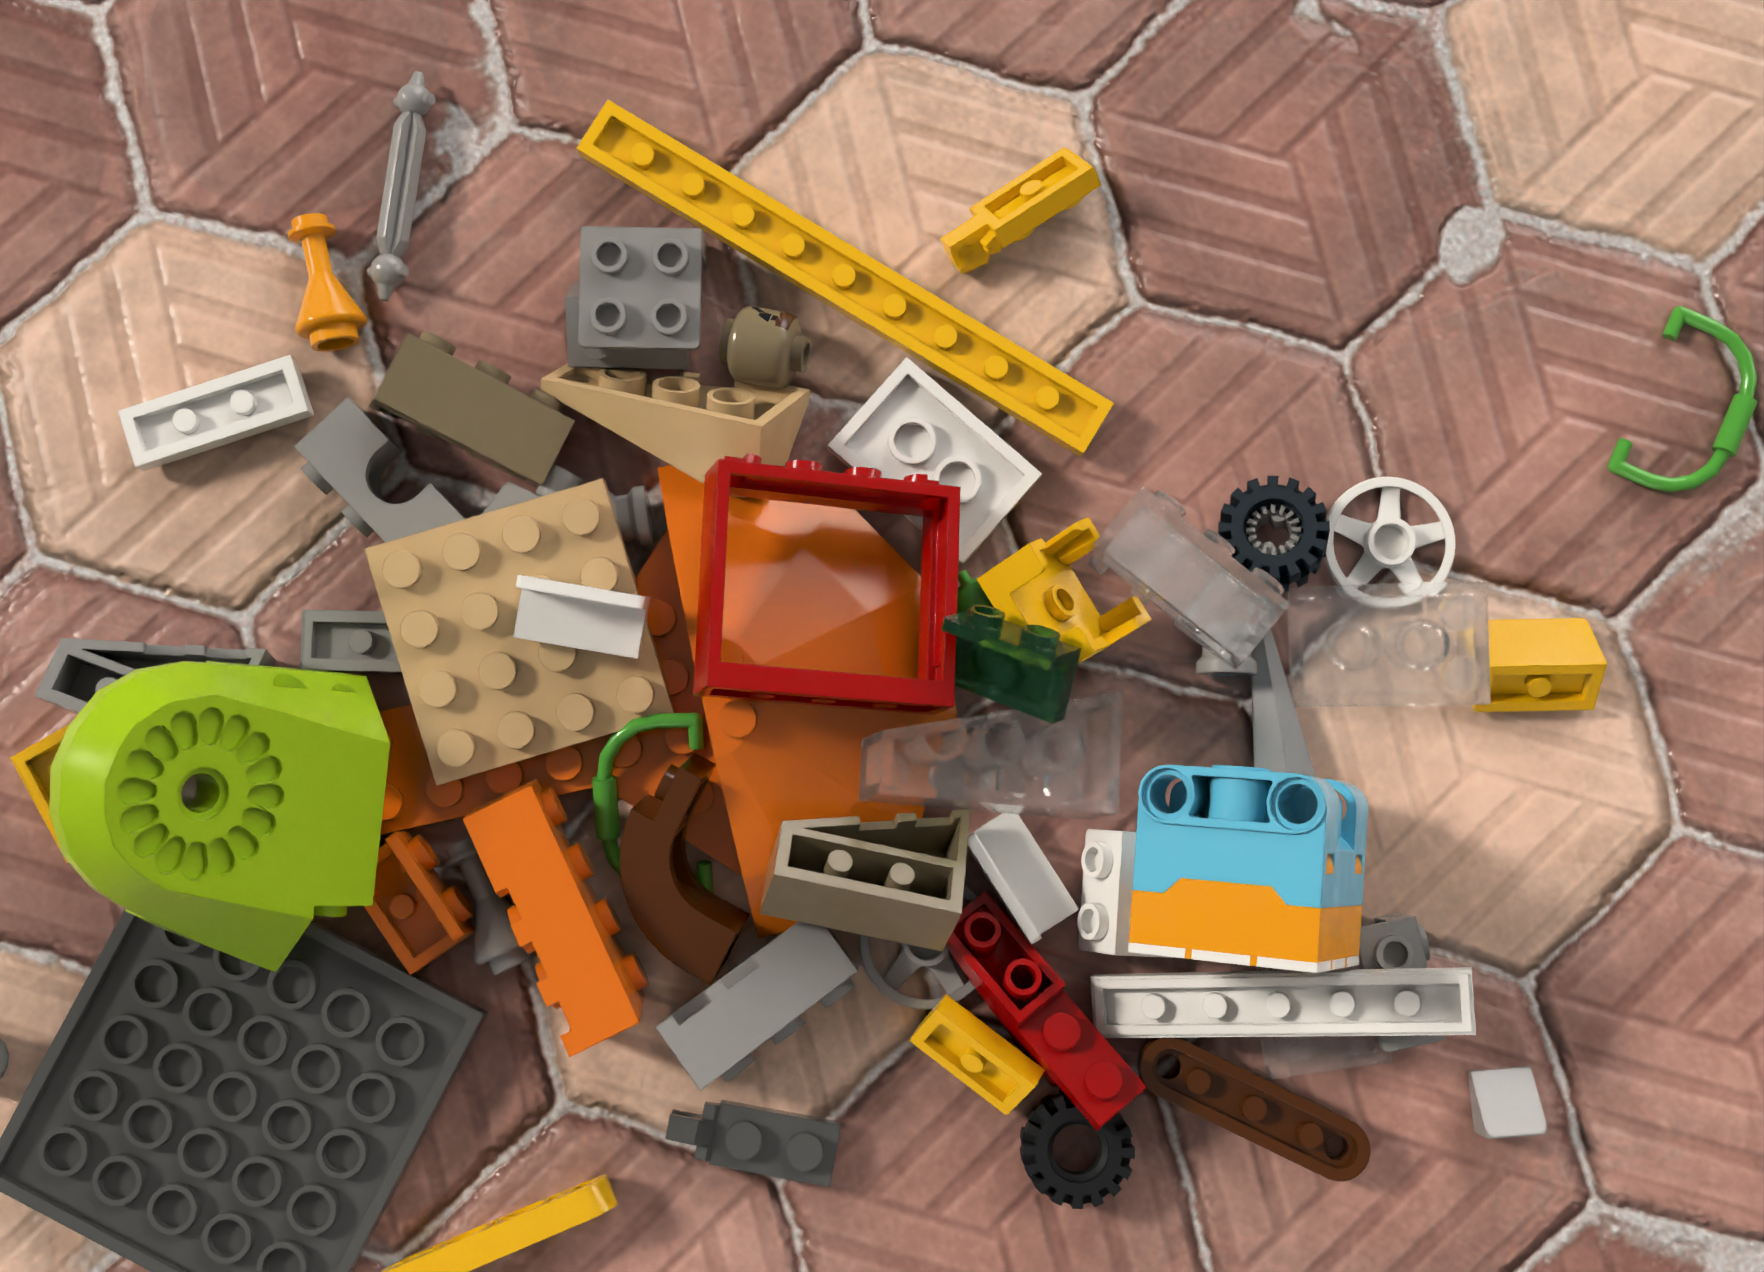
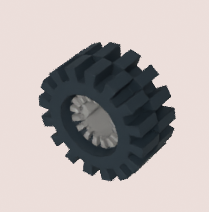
[1218,476,1330,594]

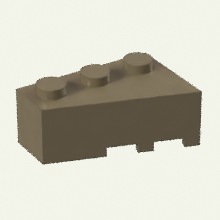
[368,331,575,487]
[760,809,971,952]

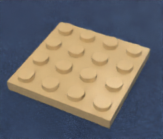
[364,478,675,786]

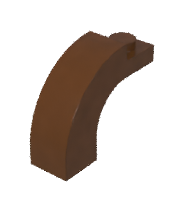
[620,753,750,985]

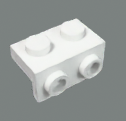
[1077,829,1173,958]

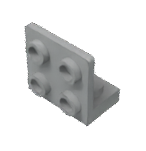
[578,226,708,351]

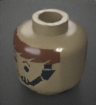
[719,306,811,389]

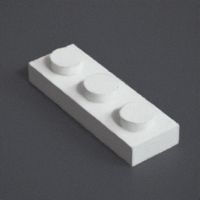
[118,355,314,471]

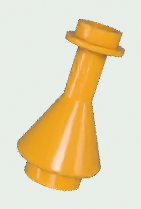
[287,213,367,352]

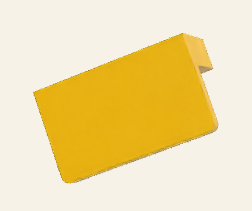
[1467,618,1607,712]

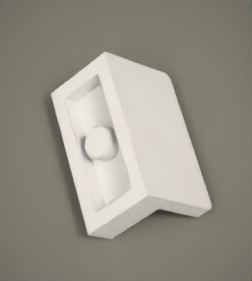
[513,575,650,659]
[967,807,1079,945]

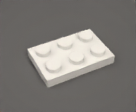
[828,357,1042,566]

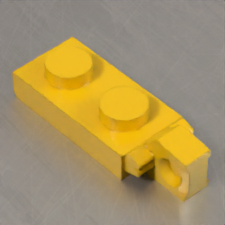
[940,147,1101,275]

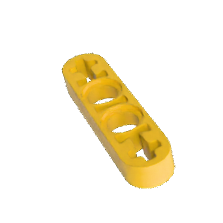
[381,1174,618,1272]

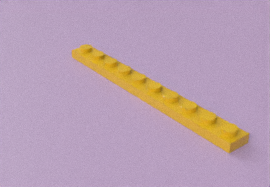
[576,100,1114,457]

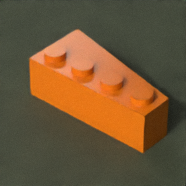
[463,778,649,1058]

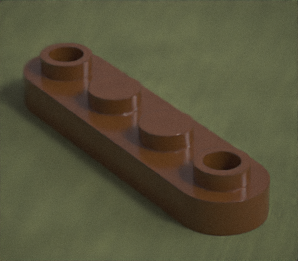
[1137,1038,1371,1181]

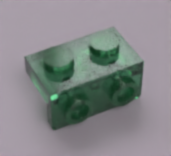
[941,604,1081,724]

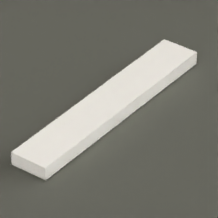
[1090,967,1476,1038]

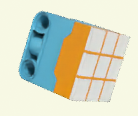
[1128,765,1369,973]

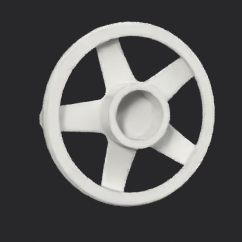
[1323,477,1456,610]

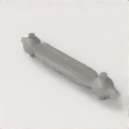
[367,71,436,301]

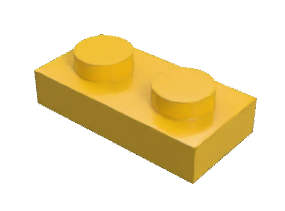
[909,994,1045,1116]

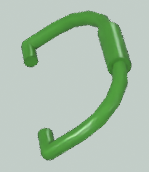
[1608,306,1758,492]
[592,713,713,893]

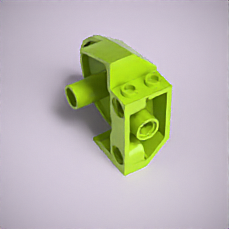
[49,661,390,972]

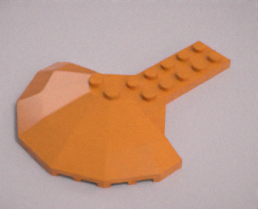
[379,465,957,939]

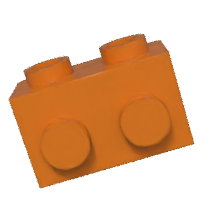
[364,831,475,975]

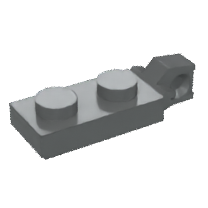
[665,1099,841,1187]

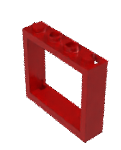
[693,453,961,715]

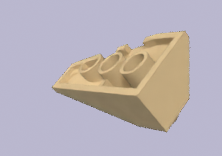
[541,363,810,497]

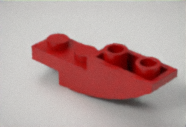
[946,891,1147,1131]

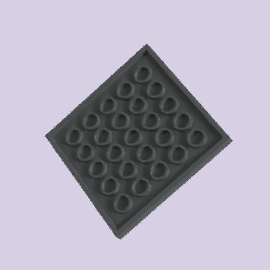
[0,908,488,1272]

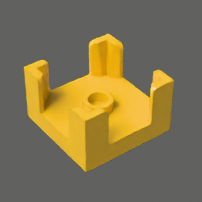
[977,517,1152,685]

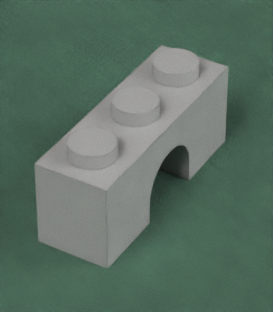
[294,397,467,542]

